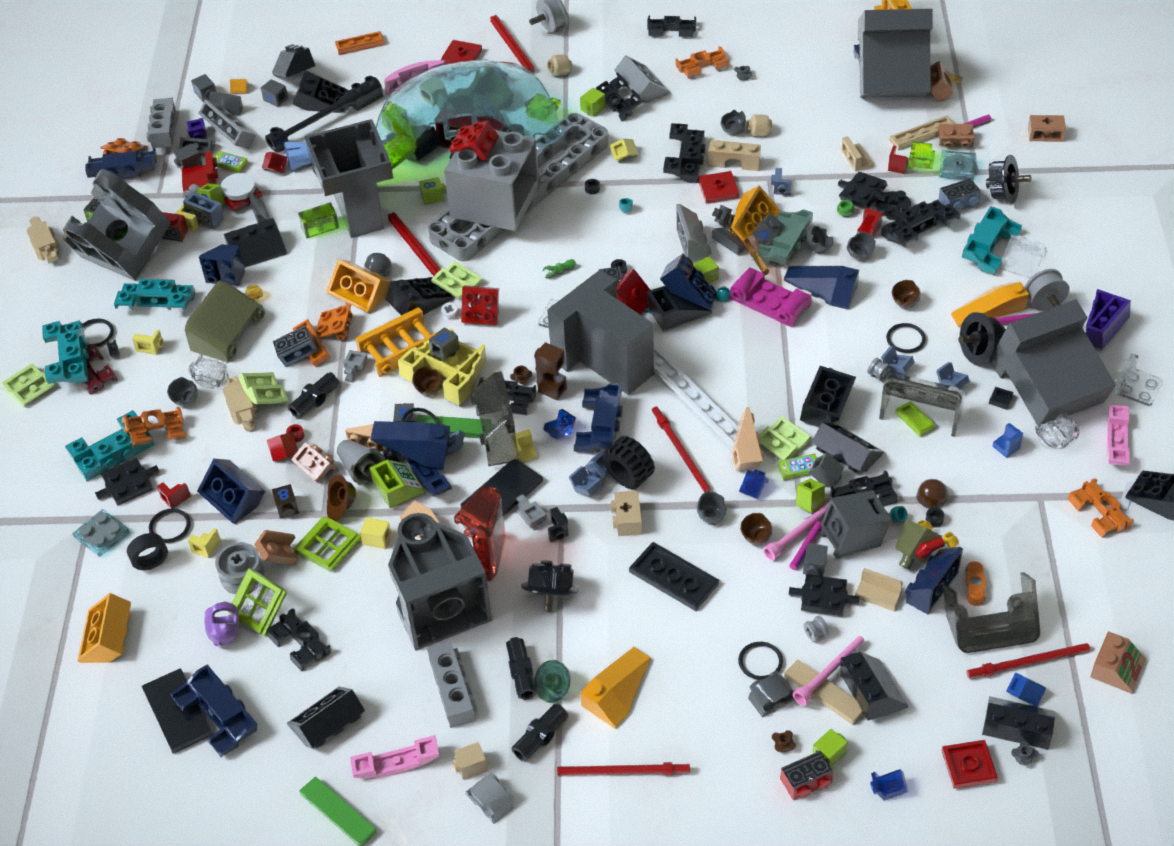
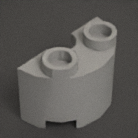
[465,772,514,824]

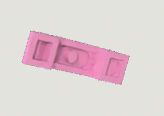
[384,60,446,94]
[1107,404,1130,466]
[350,735,440,778]

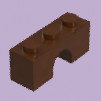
[534,342,567,400]

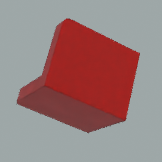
[888,145,909,174]
[262,152,288,173]
[857,207,883,238]
[266,432,298,462]
[157,482,191,508]

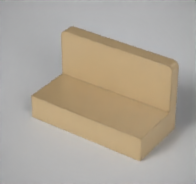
[841,136,873,171]
[855,568,903,611]

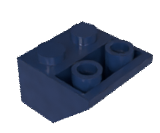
[199,244,245,286]

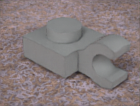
[343,350,368,382]
[516,495,547,528]

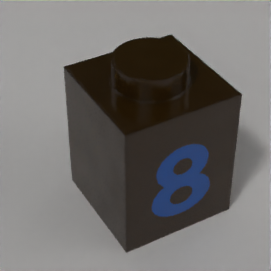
[272,484,299,519]

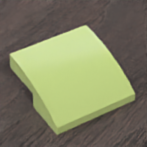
[431,261,482,299]
[1,363,54,406]
[238,372,288,404]
[758,416,812,460]

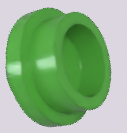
[837,200,854,216]

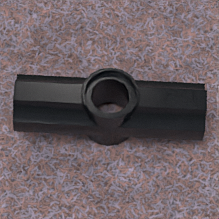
[288,372,339,418]
[506,637,536,700]
[511,704,568,762]

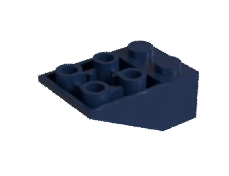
[660,253,716,310]

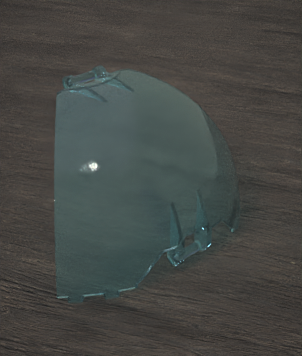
[376,60,561,157]

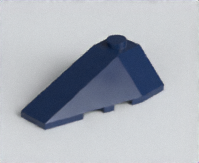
[784,266,860,310]
[370,421,450,470]

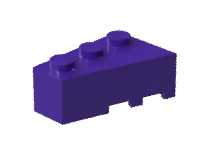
[1086,289,1131,350]

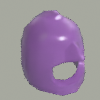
[204,601,240,647]

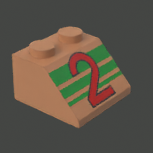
[1090,631,1146,694]

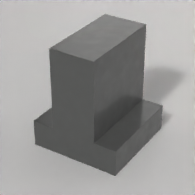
[858,9,933,98]
[305,119,393,238]
[547,270,654,395]
[990,299,1116,427]

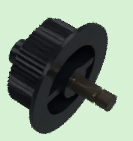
[986,155,1032,204]
[958,312,1006,365]
[521,560,579,612]

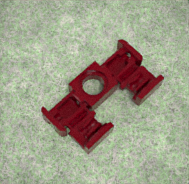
[82,343,118,395]

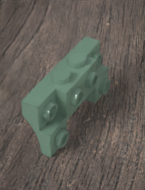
[753,209,813,265]

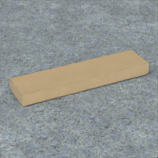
[889,115,955,150]
[784,659,863,725]

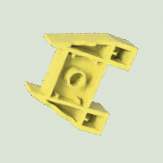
[398,329,486,406]

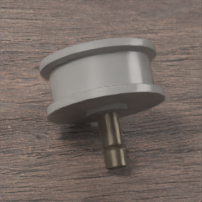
[529,0,568,33]
[1025,269,1070,311]

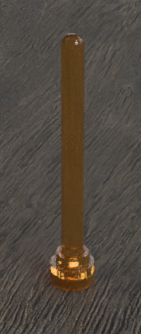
[729,222,769,275]

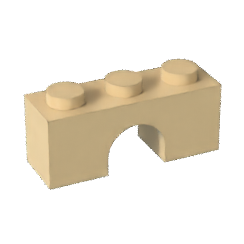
[708,140,761,171]

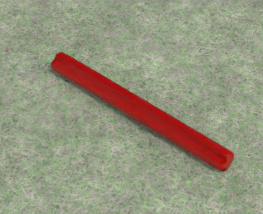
[490,15,535,74]
[388,212,441,276]

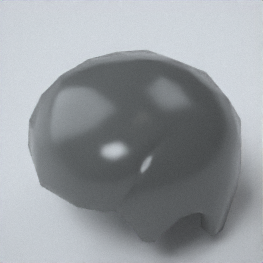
[720,109,746,134]
[806,226,833,252]
[847,231,876,260]
[364,252,392,276]
[167,377,198,407]
[697,492,727,523]

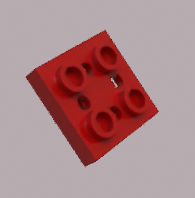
[461,285,499,325]

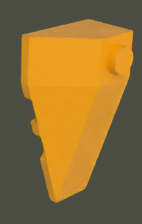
[731,185,780,241]
[951,282,1029,327]
[580,647,651,728]

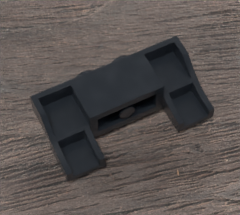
[663,123,706,183]
[881,199,960,247]

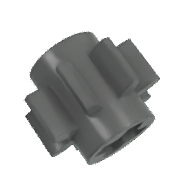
[712,205,735,226]

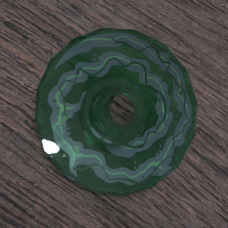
[534,660,571,703]

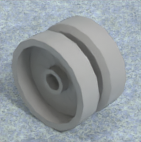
[215,542,264,595]

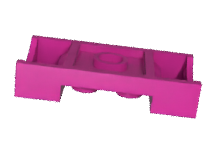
[730,267,812,327]

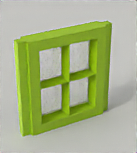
[293,516,361,571]
[227,568,288,636]

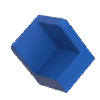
[992,423,1023,458]
[1006,672,1046,707]

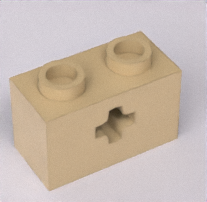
[611,491,642,536]

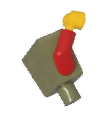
[895,518,959,570]

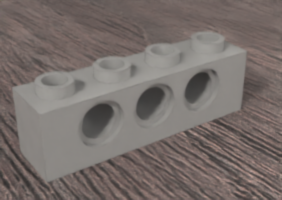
[147,97,176,148]
[198,99,256,149]
[427,641,477,728]

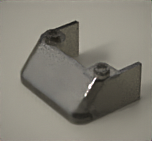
[470,371,519,467]
[879,374,965,437]
[943,572,1040,653]

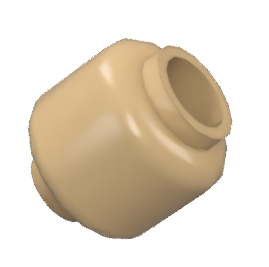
[547,55,572,76]
[747,114,772,137]

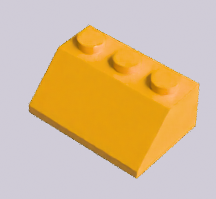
[326,259,391,313]
[77,593,131,663]

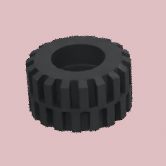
[602,436,655,489]

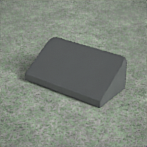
[209,91,243,116]
[179,137,216,156]
[248,193,270,223]
[712,227,750,255]

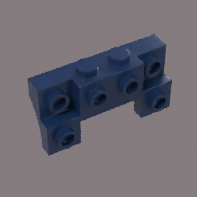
[85,148,157,179]
[574,383,623,453]
[171,664,258,757]

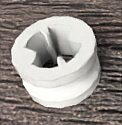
[441,303,458,320]

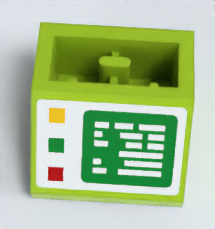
[370,459,425,508]

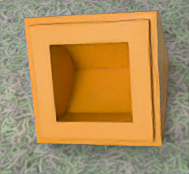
[230,79,249,94]

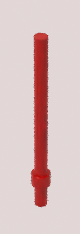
[651,406,711,493]
[966,643,1090,678]
[557,762,690,776]

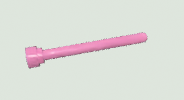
[763,501,830,561]
[793,636,864,706]

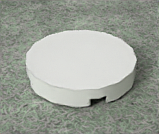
[221,173,256,200]

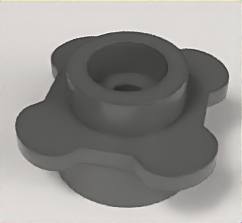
[735,66,752,81]
[1011,741,1039,766]

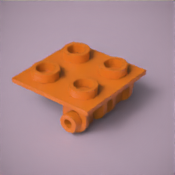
[100,138,147,155]
[316,304,353,341]

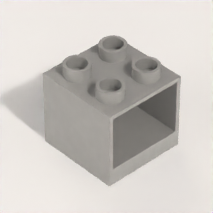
[444,130,539,231]

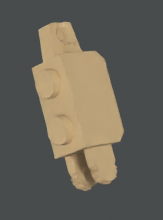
[26,216,60,264]
[223,376,258,431]

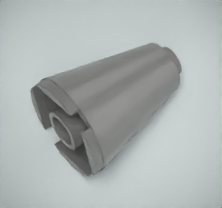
[337,439,385,486]

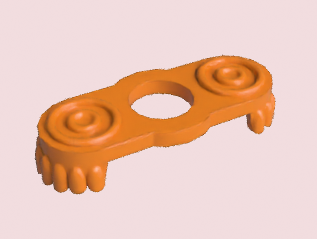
[965,561,986,606]

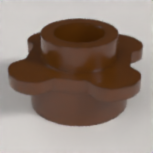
[510,365,532,384]
[772,730,796,753]

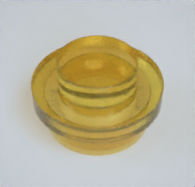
[245,284,263,301]

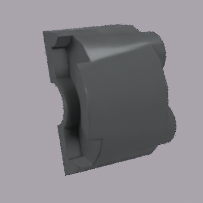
[748,671,795,717]

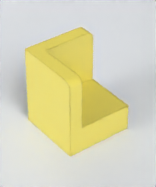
[610,139,638,161]
[511,429,537,462]
[360,517,391,549]
[188,528,221,558]

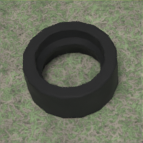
[126,533,168,571]

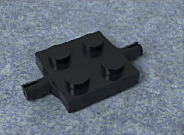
[838,171,889,209]
[95,458,160,506]
[788,574,860,616]

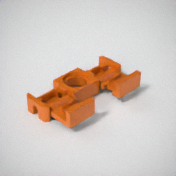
[676,46,729,78]
[122,406,187,446]
[1068,478,1134,538]

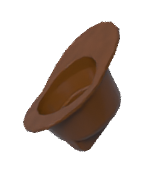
[327,474,356,521]

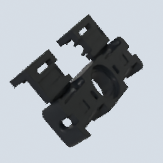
[647,15,696,37]
[596,72,643,121]
[475,377,537,415]
[830,471,897,506]
[266,608,331,671]

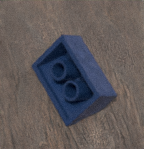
[197,458,265,523]
[905,547,963,615]

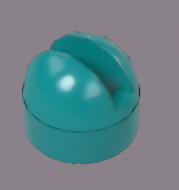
[619,198,633,213]
[716,286,730,302]
[889,506,907,522]

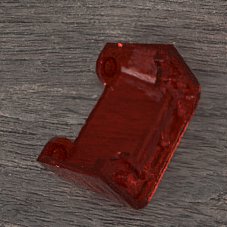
[454,484,506,581]

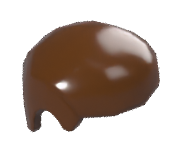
[891,280,921,308]
[412,366,443,396]
[916,479,949,508]
[740,513,773,545]

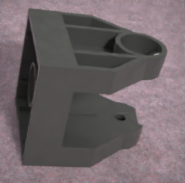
[62,169,171,281]
[388,513,492,651]

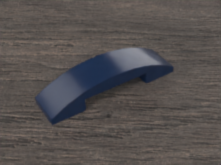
[404,457,452,497]

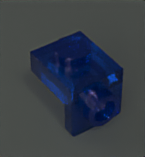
[543,409,576,439]
[739,469,769,499]
[870,769,908,801]

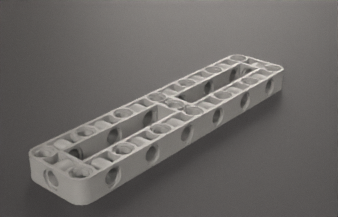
[428,113,608,261]

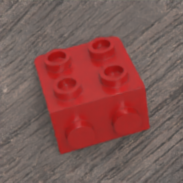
[449,121,499,161]
[182,151,219,192]

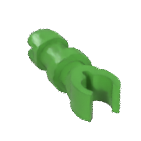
[542,259,576,278]

